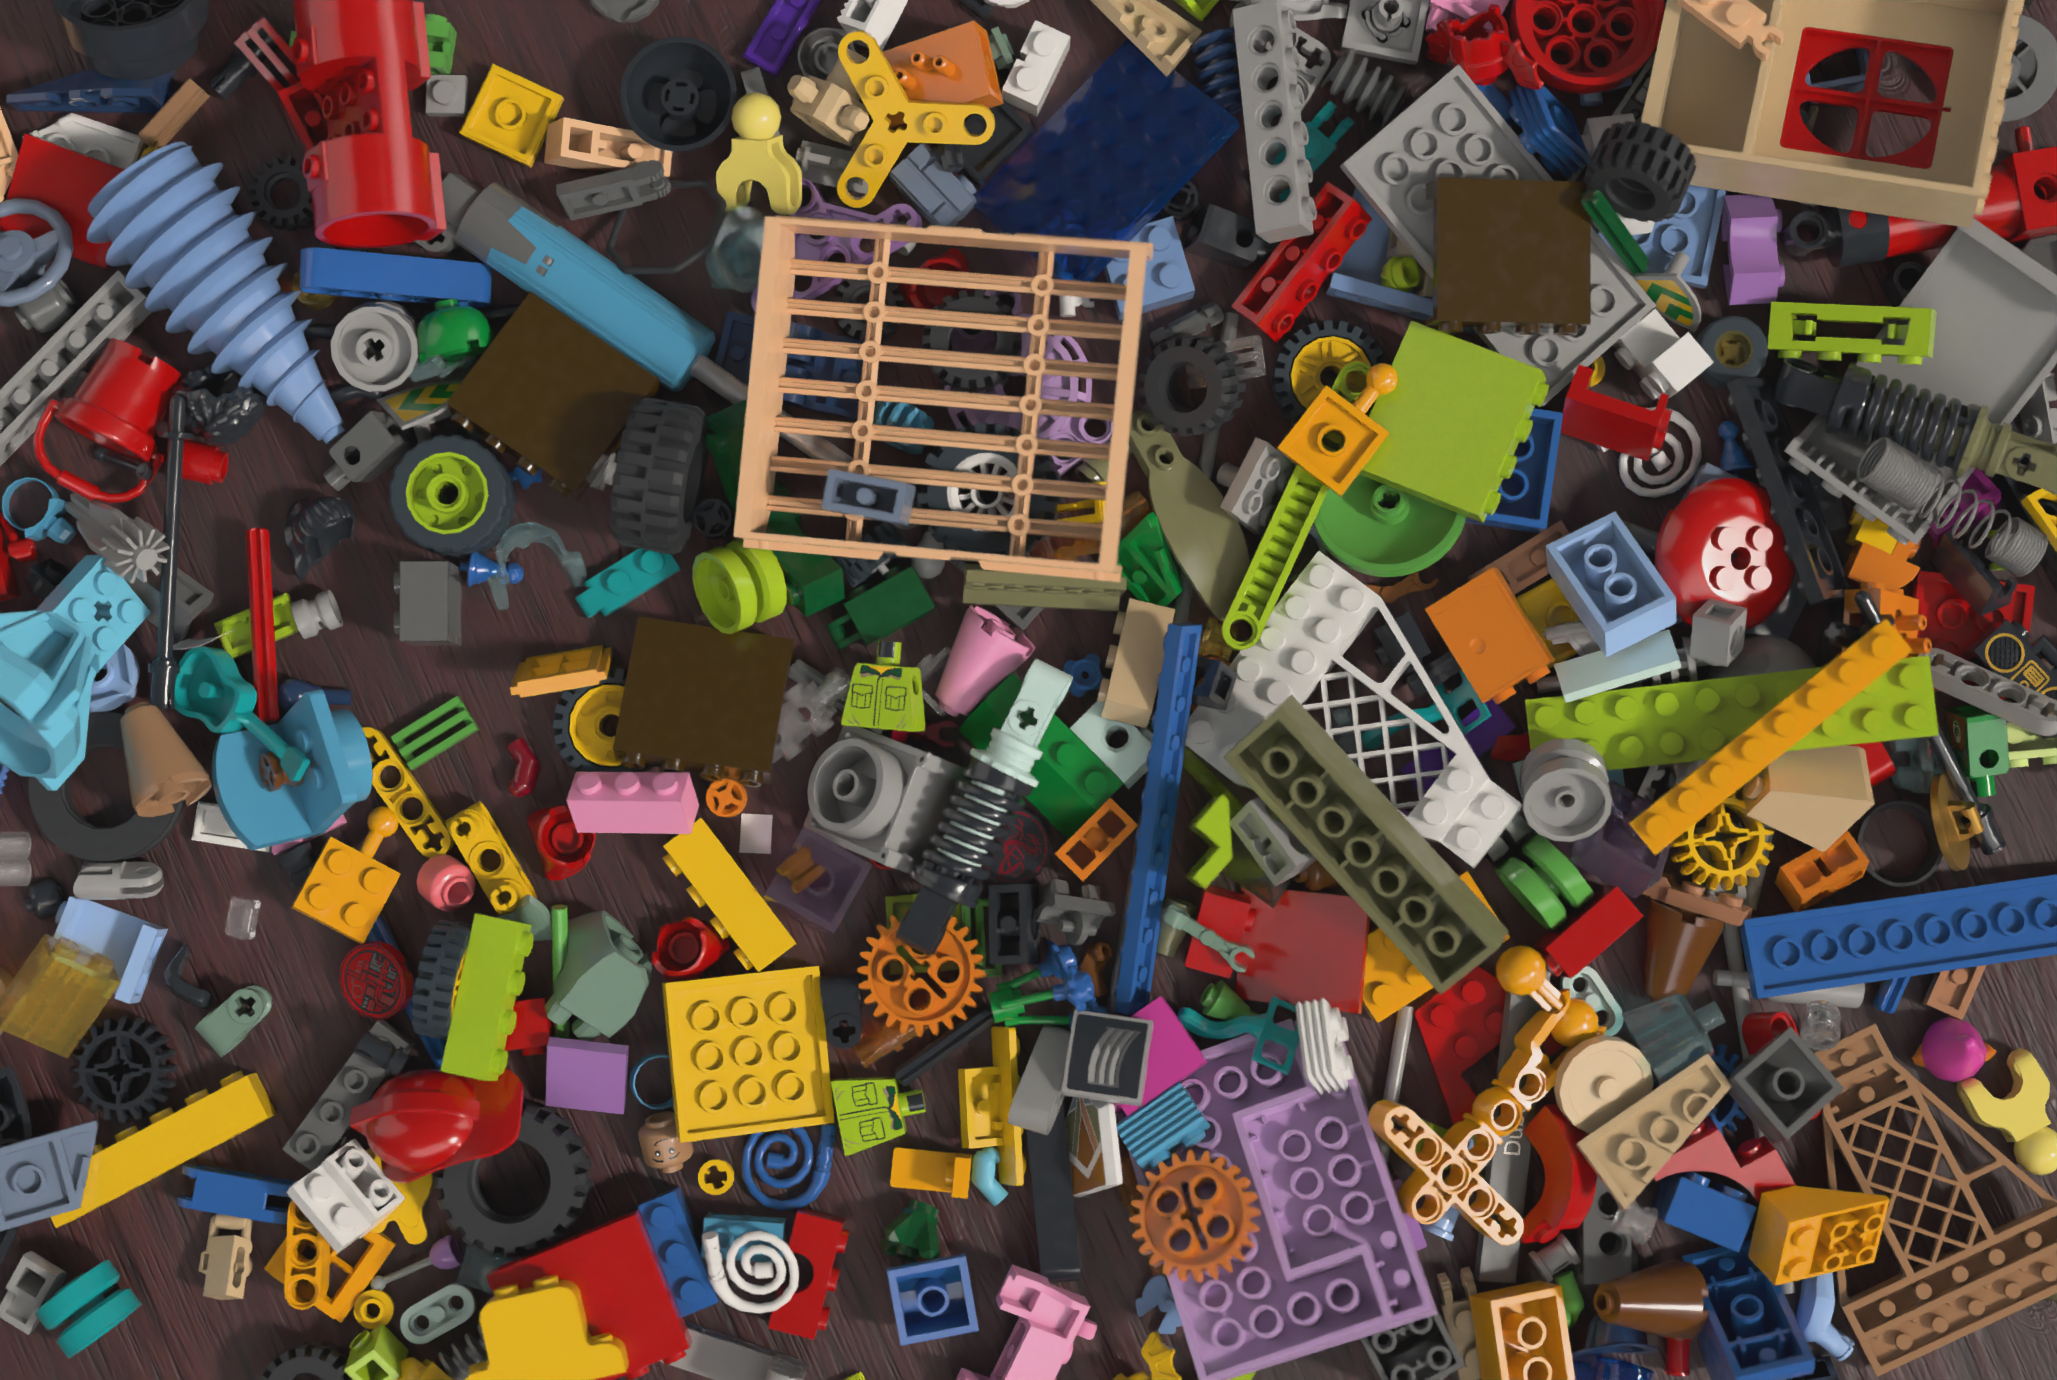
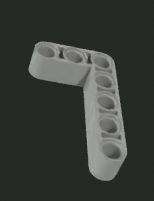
[660,1321,808,1380]

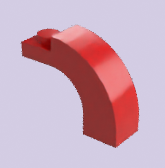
[1519,1104,1597,1243]

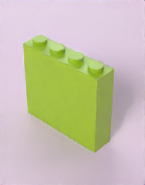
[1359,320,1549,523]

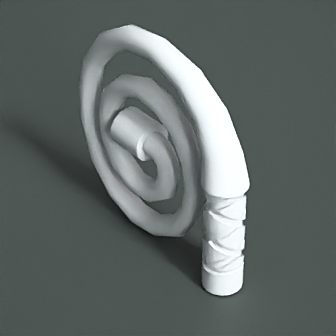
[1595,407,1702,498]
[702,1231,799,1314]

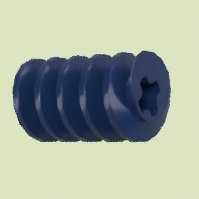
[1191,28,1243,115]

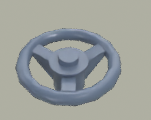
[0,198,74,307]

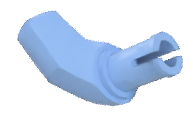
[1796,1272,1855,1361]

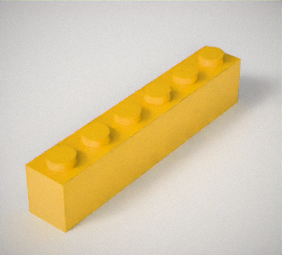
[50,1071,277,1228]

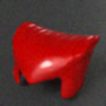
[897,248,972,309]
[527,805,596,881]
[650,916,731,982]

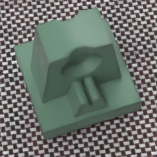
[988,26,1016,72]

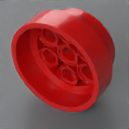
[1510,0,1665,94]

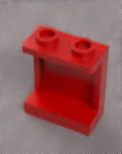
[1560,364,1673,461]

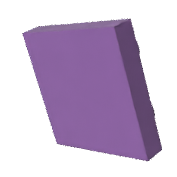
[546,1037,629,1114]

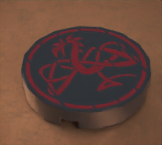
[988,810,1051,884]

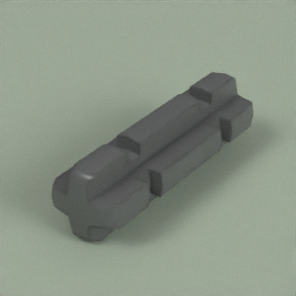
[1150,301,1224,348]

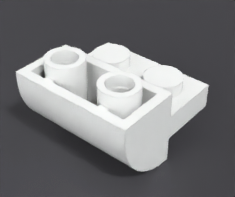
[286,1138,405,1254]

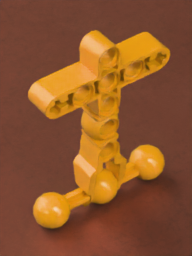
[1368,945,1607,1245]

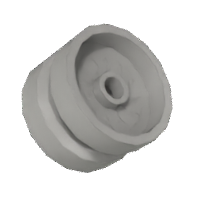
[331,300,419,392]
[1519,738,1612,842]

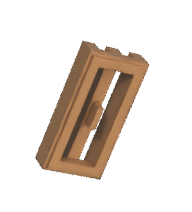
[138,79,210,148]

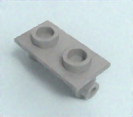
[795,140,868,195]
[2020,373,2057,444]

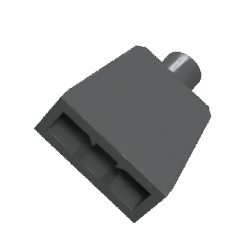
[323,411,418,491]

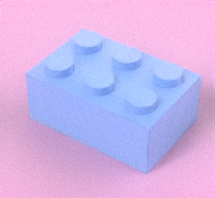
[1546,512,1676,657]

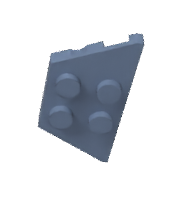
[0,1119,98,1231]

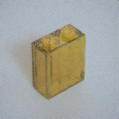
[0,934,121,1058]

